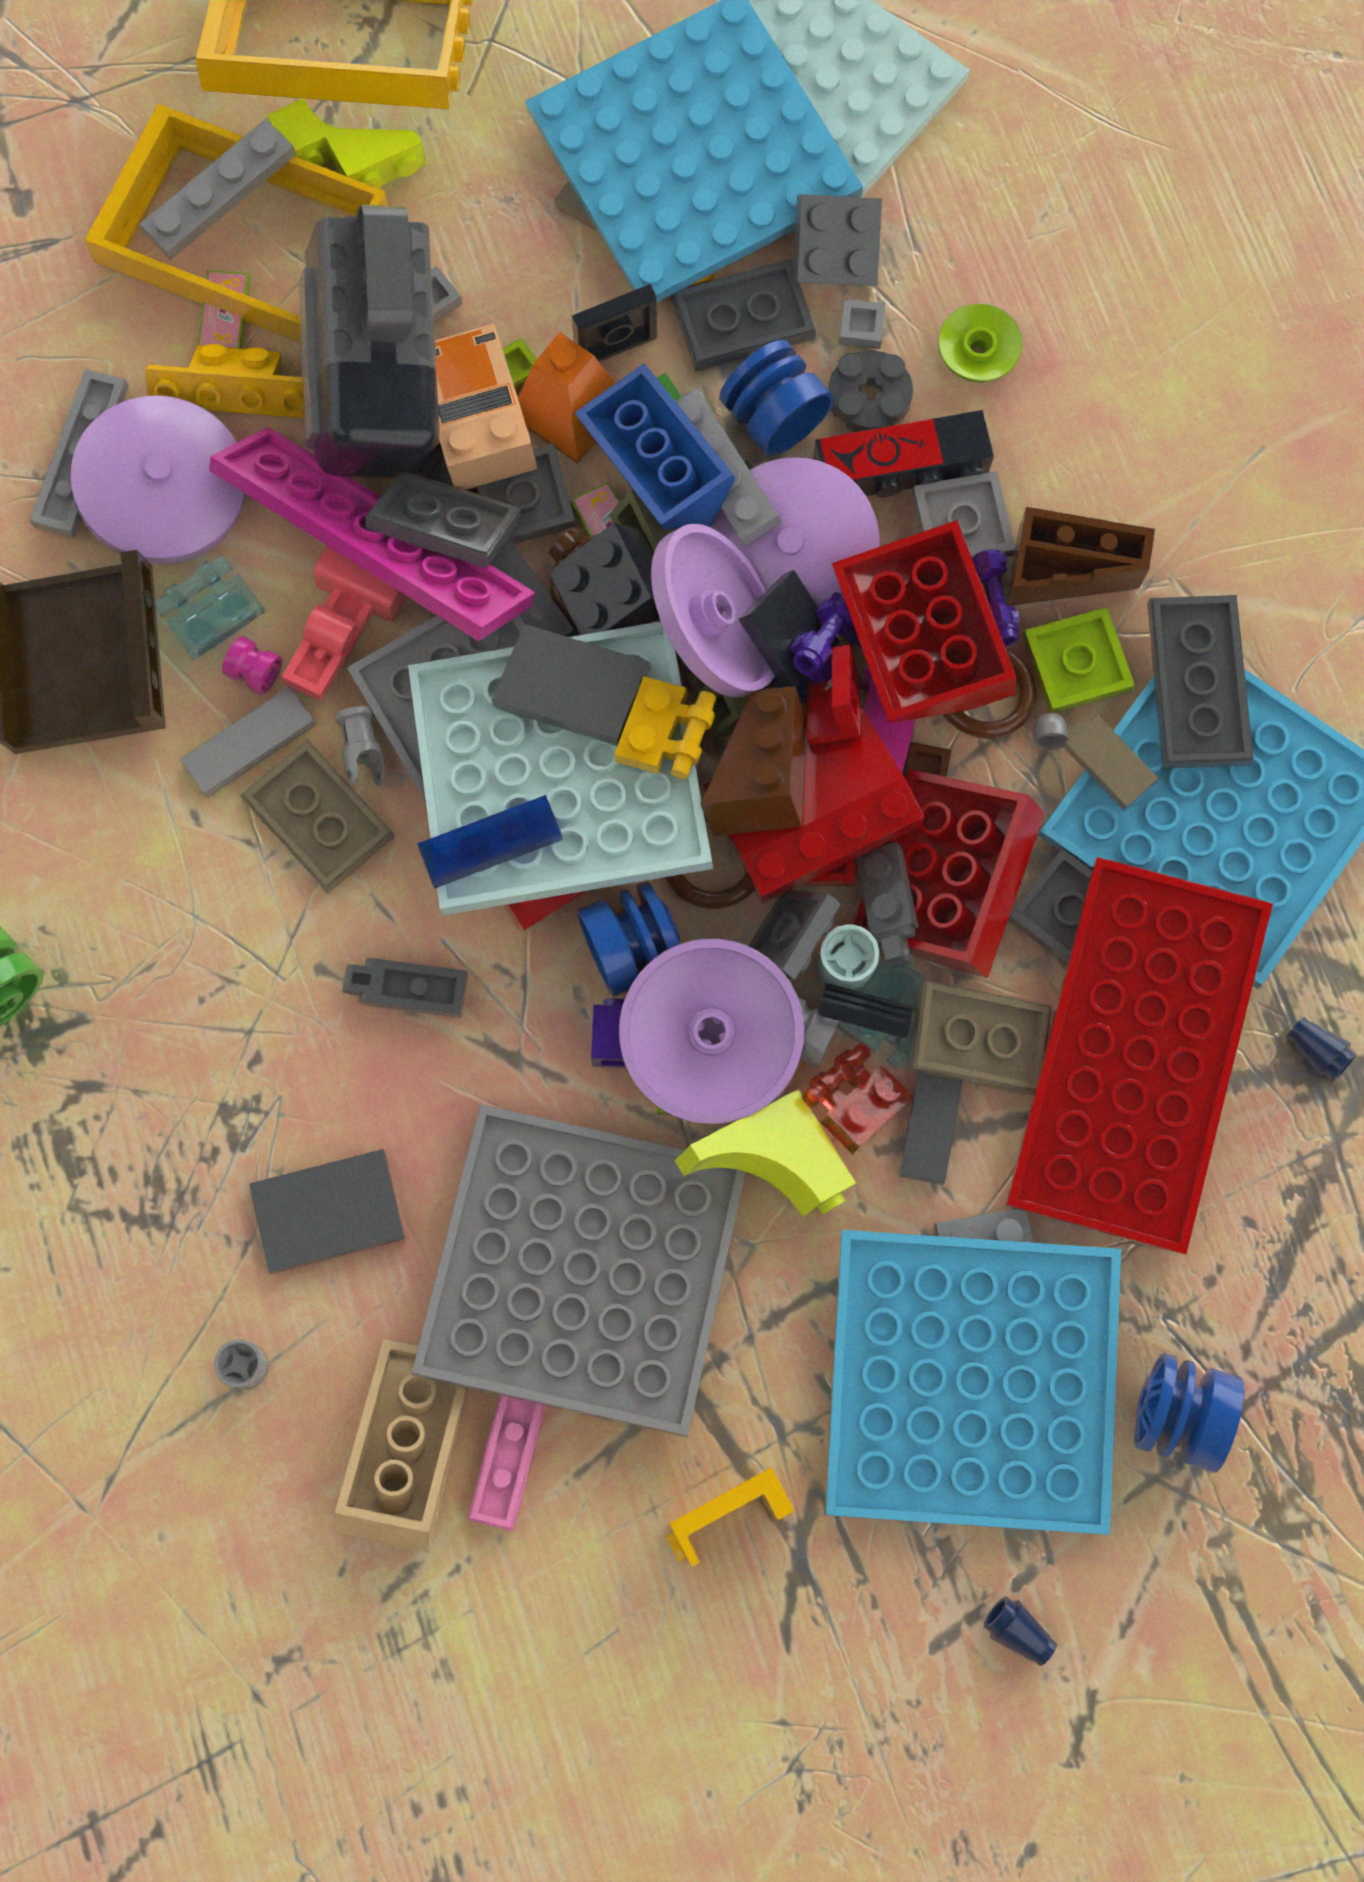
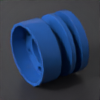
[719,340,834,456]
[576,880,680,997]
[1134,1353,1244,1473]

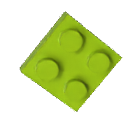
[1022,607,1135,713]

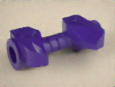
[972,549,1019,647]
[790,592,859,684]

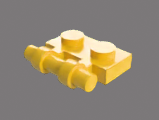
[614,676,716,779]

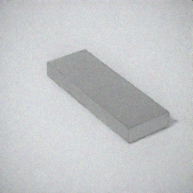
[180,686,316,797]

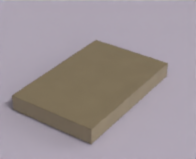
[240,739,395,894]
[908,980,1051,1095]

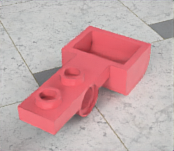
[281,546,408,702]

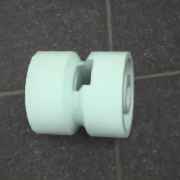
[816,924,879,992]

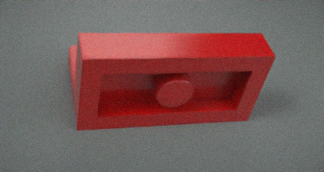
[806,644,860,746]

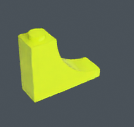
[674,1089,856,1217]

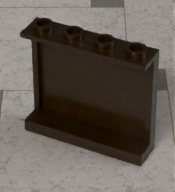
[0,550,166,754]

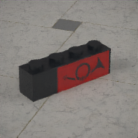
[813,410,994,498]

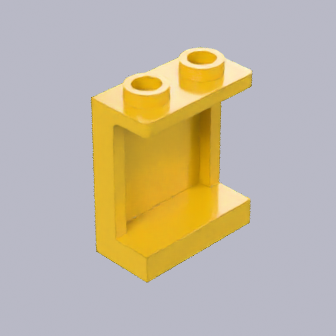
[665,1467,795,1567]

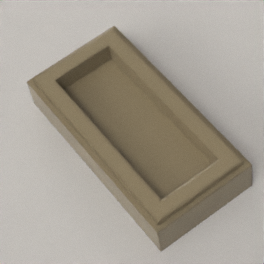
[1063,715,1159,811]

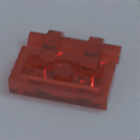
[802,1043,914,1155]

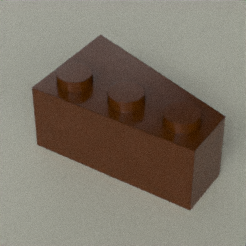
[1006,507,1155,606]
[700,686,806,836]

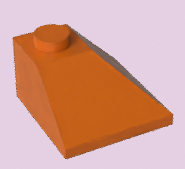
[518,332,616,464]

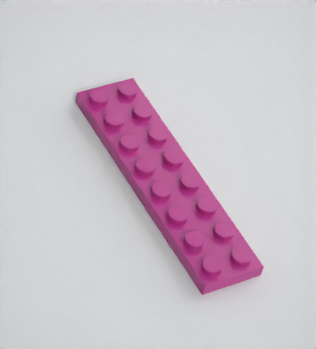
[209,427,535,641]

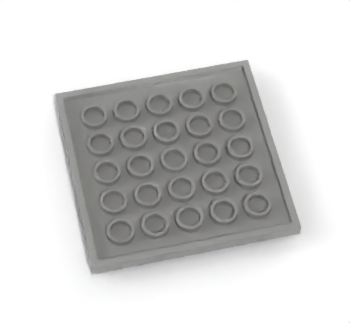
[412,1104,745,1438]

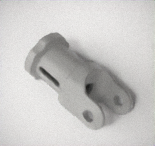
[335,706,386,786]

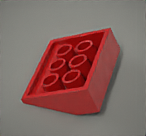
[832,520,1016,724]
[703,707,925,904]
[853,769,1045,978]

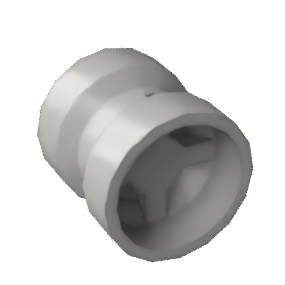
[214,1340,269,1390]

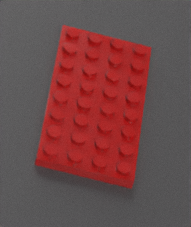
[1005,857,1273,1255]

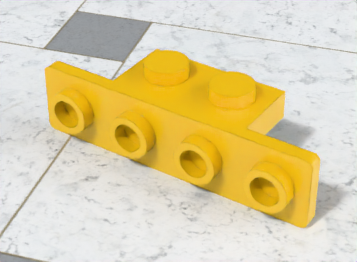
[145,344,305,418]

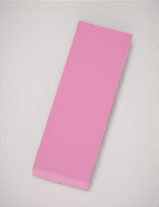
[467,1395,546,1531]

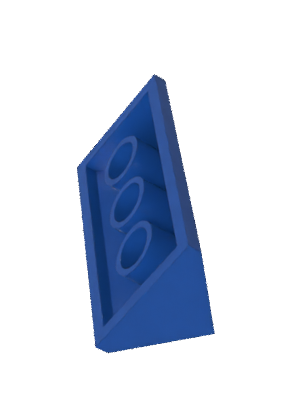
[575,363,735,530]

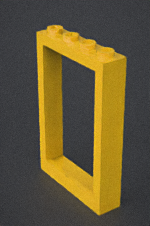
[196,0,474,109]
[85,103,388,343]

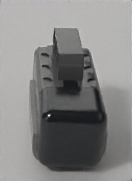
[299,204,440,478]

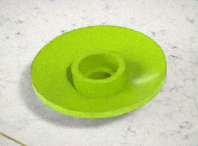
[938,304,1023,383]

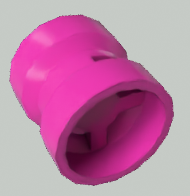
[222,636,283,695]

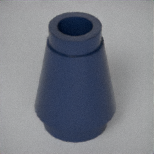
[1287,1017,1357,1081]
[984,1596,1057,1666]

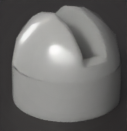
[1033,713,1069,750]

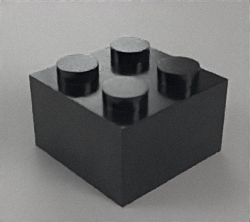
[549,523,659,635]

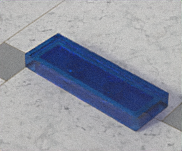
[417,795,563,889]

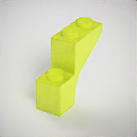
[267,99,426,189]

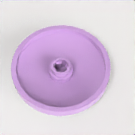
[71,396,246,564]
[710,457,880,608]
[651,524,775,697]
[619,939,804,1124]

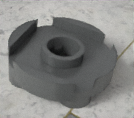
[828,350,913,432]

